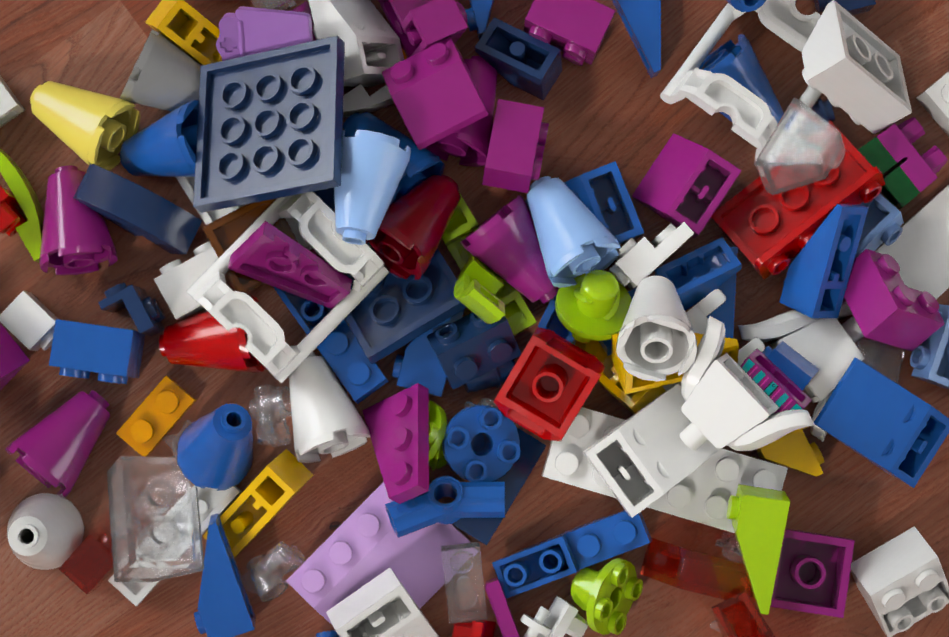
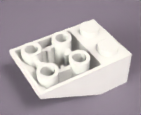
[308,0,404,87]
[583,383,721,518]
[326,568,439,637]

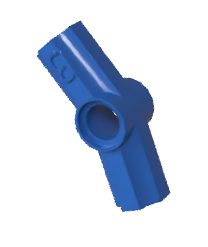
[385,476,505,538]

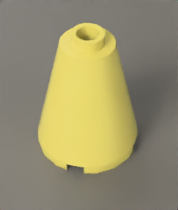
[30,81,140,171]

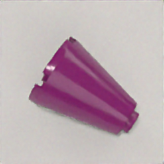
[425,56,498,167]
[39,165,118,275]
[460,195,559,304]
[5,390,110,499]

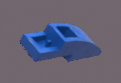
[273,286,389,404]
[492,510,652,599]

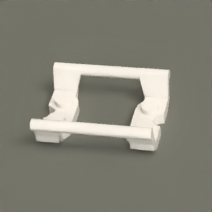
[660,0,822,172]
[186,192,389,384]

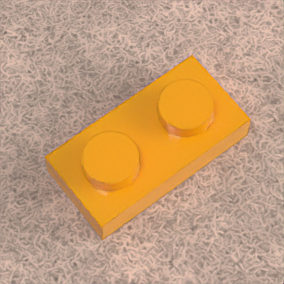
[116,375,196,458]

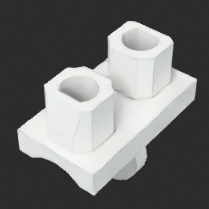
[520,596,589,637]

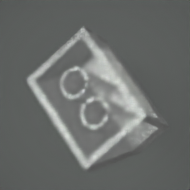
[107,456,204,582]

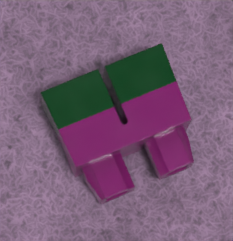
[858,117,948,210]

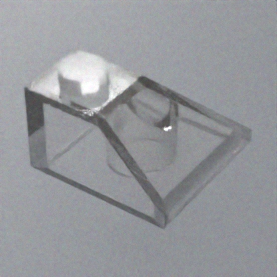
[755,98,846,195]

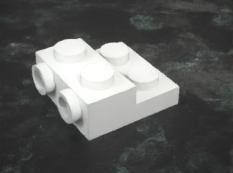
[607,222,694,290]

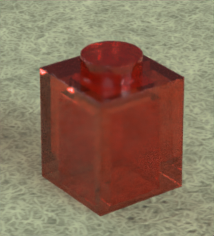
[59,532,125,595]

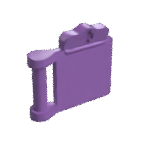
[216,6,313,61]

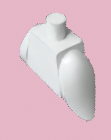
[738,310,864,441]
[680,316,814,451]

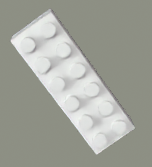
[541,407,788,533]

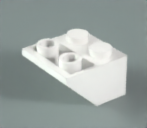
[850,526,949,637]

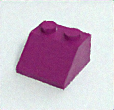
[382,36,489,150]

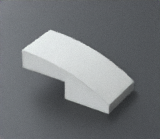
[343,84,394,117]

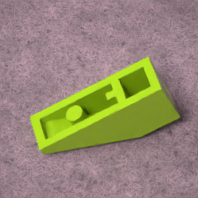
[727,484,790,615]

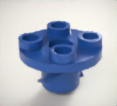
[442,405,521,482]

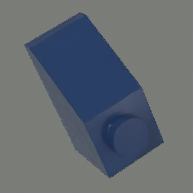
[475,17,562,101]

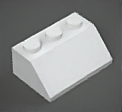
[802,0,912,134]

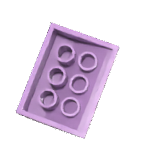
[286,482,478,624]

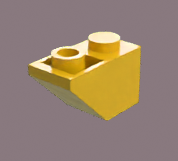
[756,427,824,477]

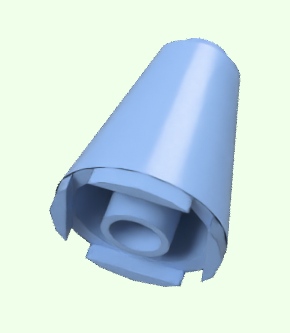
[334,130,411,245]
[527,176,621,288]

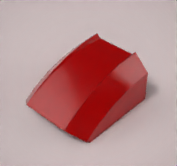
[494,327,605,441]

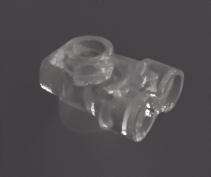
[249,384,292,447]
[240,541,305,602]

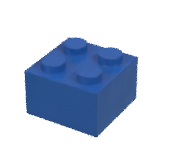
[49,319,145,384]

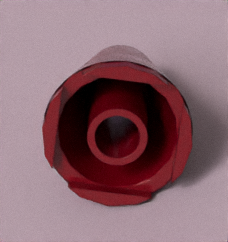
[366,175,461,280]

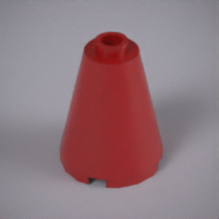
[159,295,266,373]

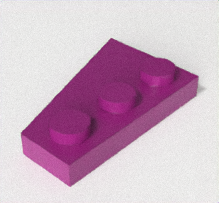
[228,221,352,309]
[362,383,429,504]

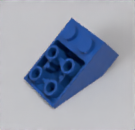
[525,161,644,245]
[813,357,949,488]

